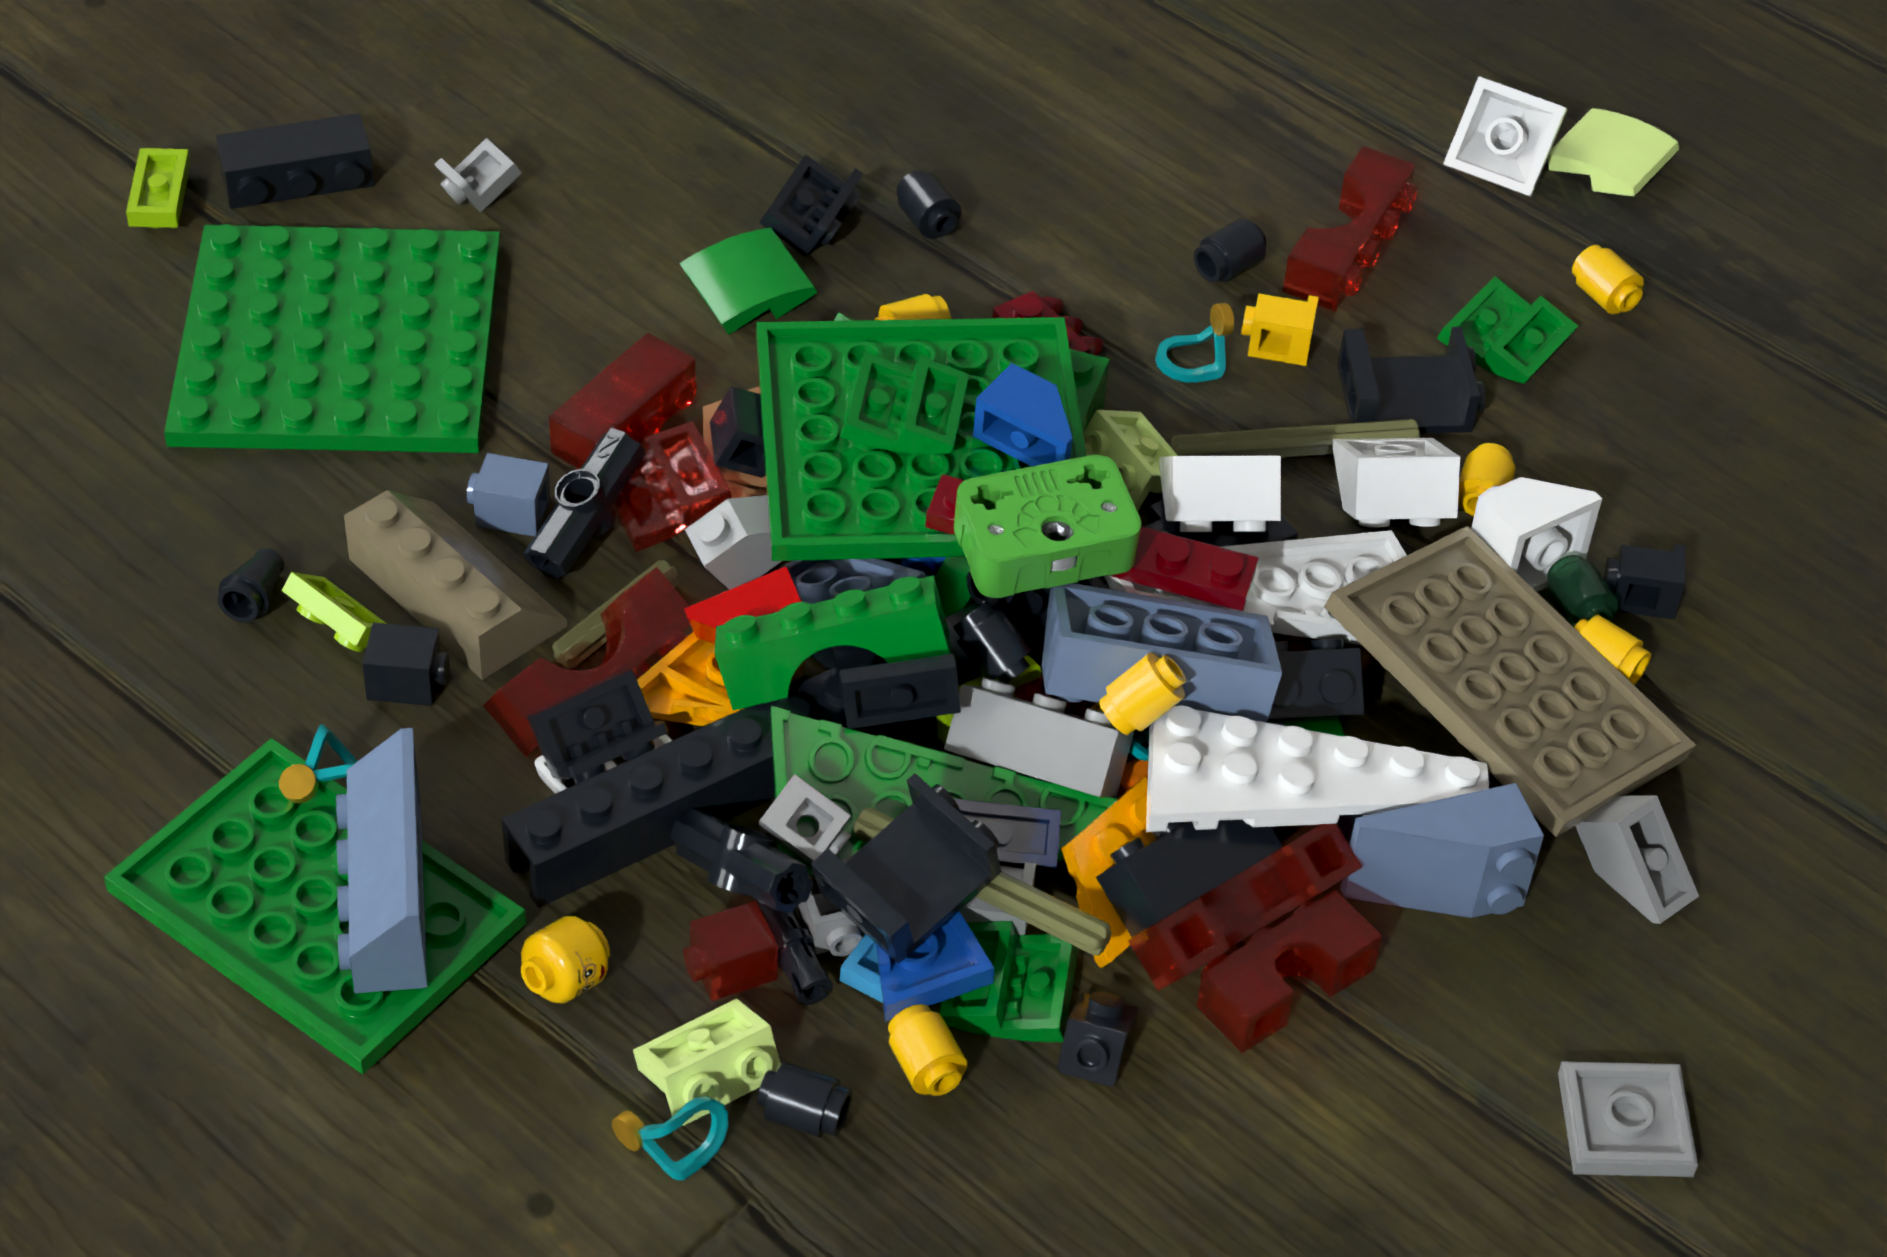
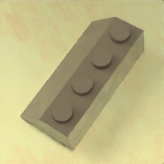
[344,490,567,680]

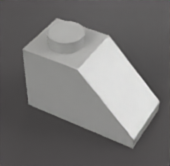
[685,495,782,590]
[1575,796,1699,924]

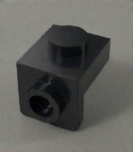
[1057,992,1139,1086]

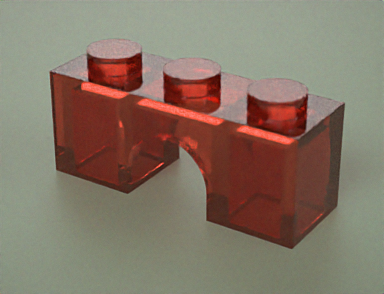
[1196,890,1382,1053]

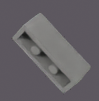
[944,678,1134,798]

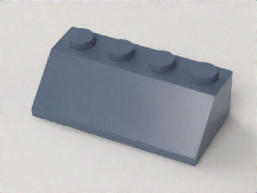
[1042,583,1282,723]
[336,728,427,993]

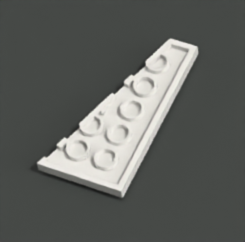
[1104,530,1407,645]
[1146,705,1489,832]

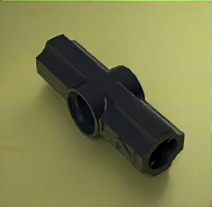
[523,428,646,580]
[670,808,813,913]

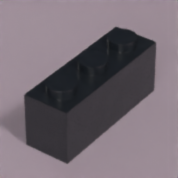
[216,113,374,209]
[1096,819,1283,937]

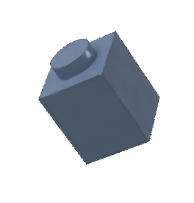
[467,453,551,536]

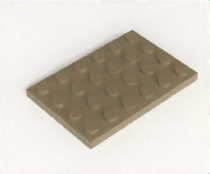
[1324,526,1696,837]

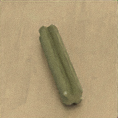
[552,560,679,669]

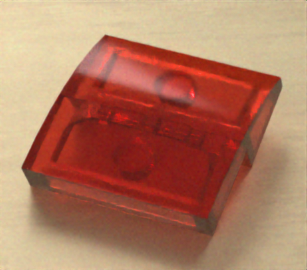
[613,421,732,552]

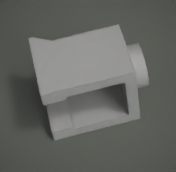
[795,858,865,956]

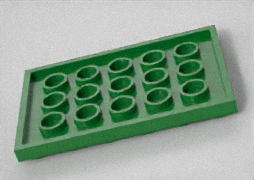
[104,738,526,1075]

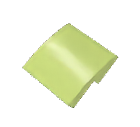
[1547,108,1679,196]

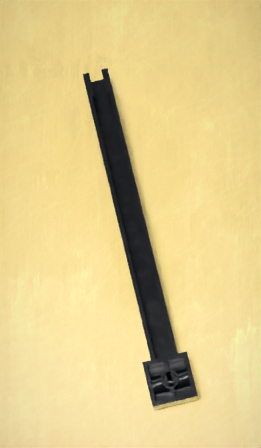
[502,500,1298,908]

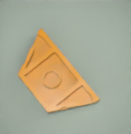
[637,631,805,726]
[1062,777,1156,968]

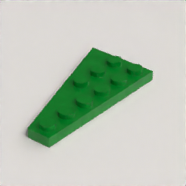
[770,706,1117,877]

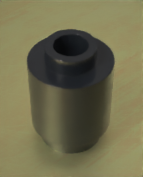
[896,170,962,239]
[1194,218,1267,283]
[953,600,1032,683]
[757,1061,852,1138]

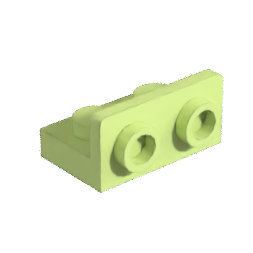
[1083,410,1178,512]
[633,998,781,1126]

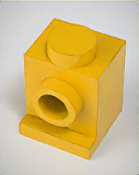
[1241,294,1319,366]

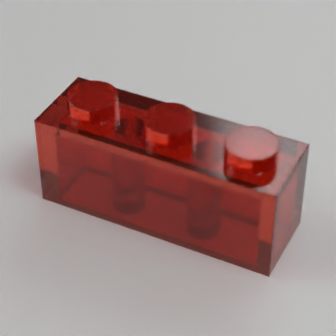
[549,333,697,469]

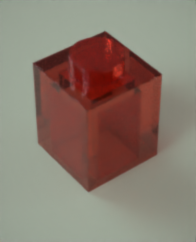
[683,901,778,1001]

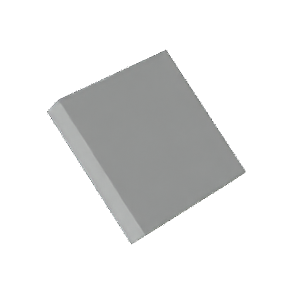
[1558,1061,1698,1177]

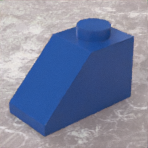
[973,363,1073,467]

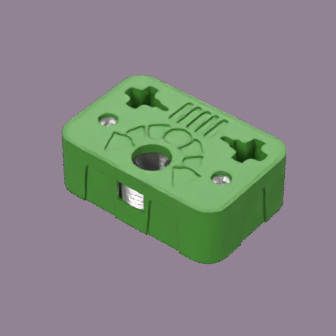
[954,455,1141,598]

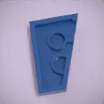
[875,911,994,1022]

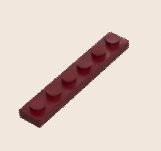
[925,474,1259,611]

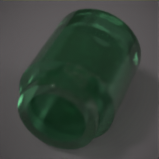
[1547,555,1618,627]

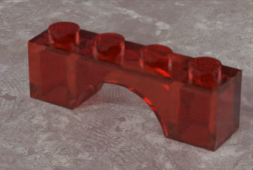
[1283,146,1418,312]
[483,567,691,757]
[1128,824,1362,991]

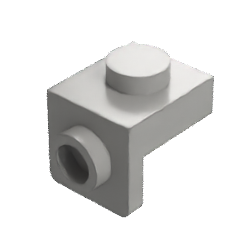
[434,138,522,213]

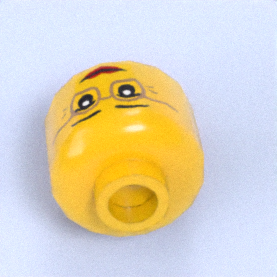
[521,916,610,1004]

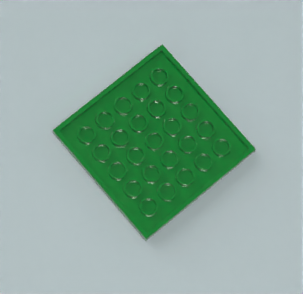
[164,224,500,453]
[756,317,1087,561]

